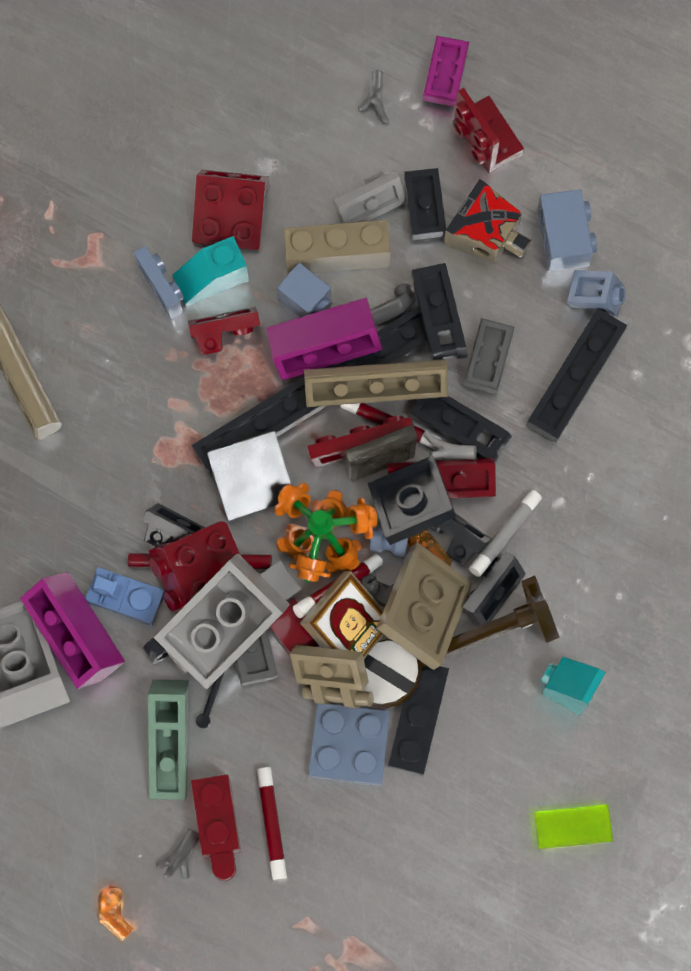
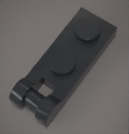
[411,263,468,360]
[409,396,512,463]

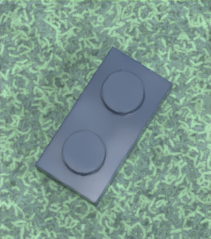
[133,246,184,320]

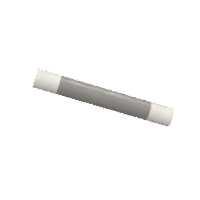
[469,490,542,577]

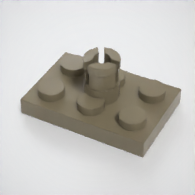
[376,542,473,670]

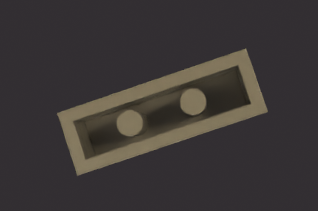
[284,220,391,275]

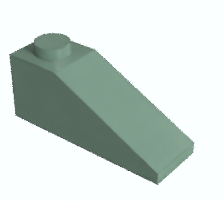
[148,679,189,800]

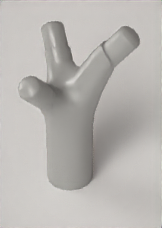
[424,431,477,461]

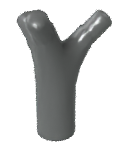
[358,70,389,124]
[156,828,199,880]

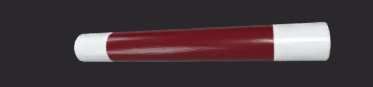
[340,403,442,450]
[293,554,383,618]
[256,767,287,881]

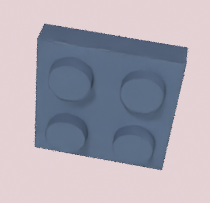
[308,703,390,786]

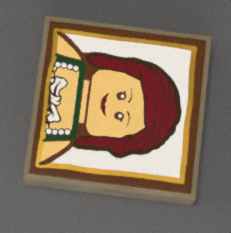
[300,571,384,659]

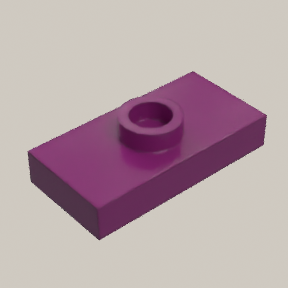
[423,35,469,107]

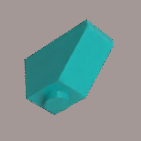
[172,236,249,307]
[541,657,606,715]

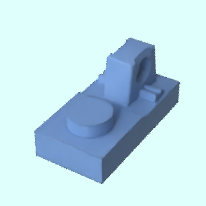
[85,567,165,626]

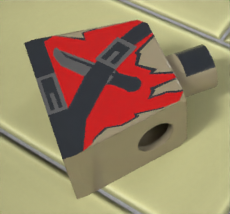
[444,179,532,263]

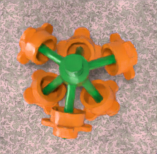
[274,482,377,583]

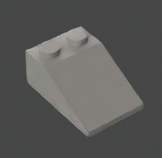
[154,553,290,690]
[0,601,70,728]

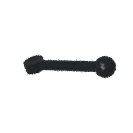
[196,667,230,729]

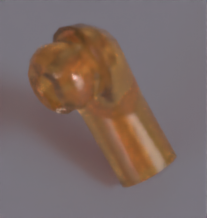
[407,530,452,566]
[97,884,135,942]

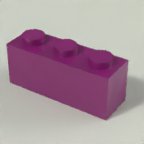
[266,297,382,380]
[20,572,125,689]

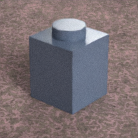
[277,263,332,317]

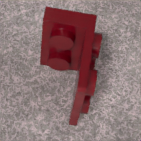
[452,87,524,173]
[192,169,269,250]

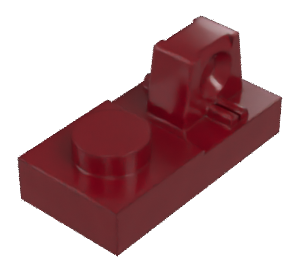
[188,306,260,355]

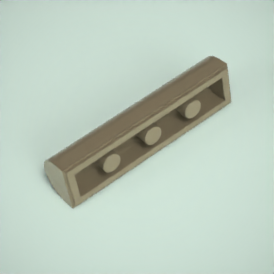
[0,304,62,441]
[304,359,448,407]

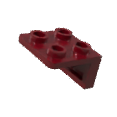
[148,521,241,615]

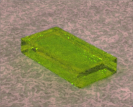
[534,804,613,850]

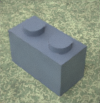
[537,189,597,271]

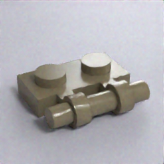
[290,645,374,709]

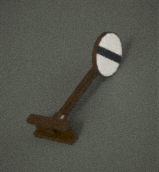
[363,575,560,709]

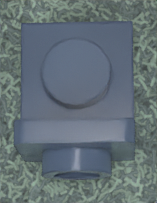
[567,270,626,316]

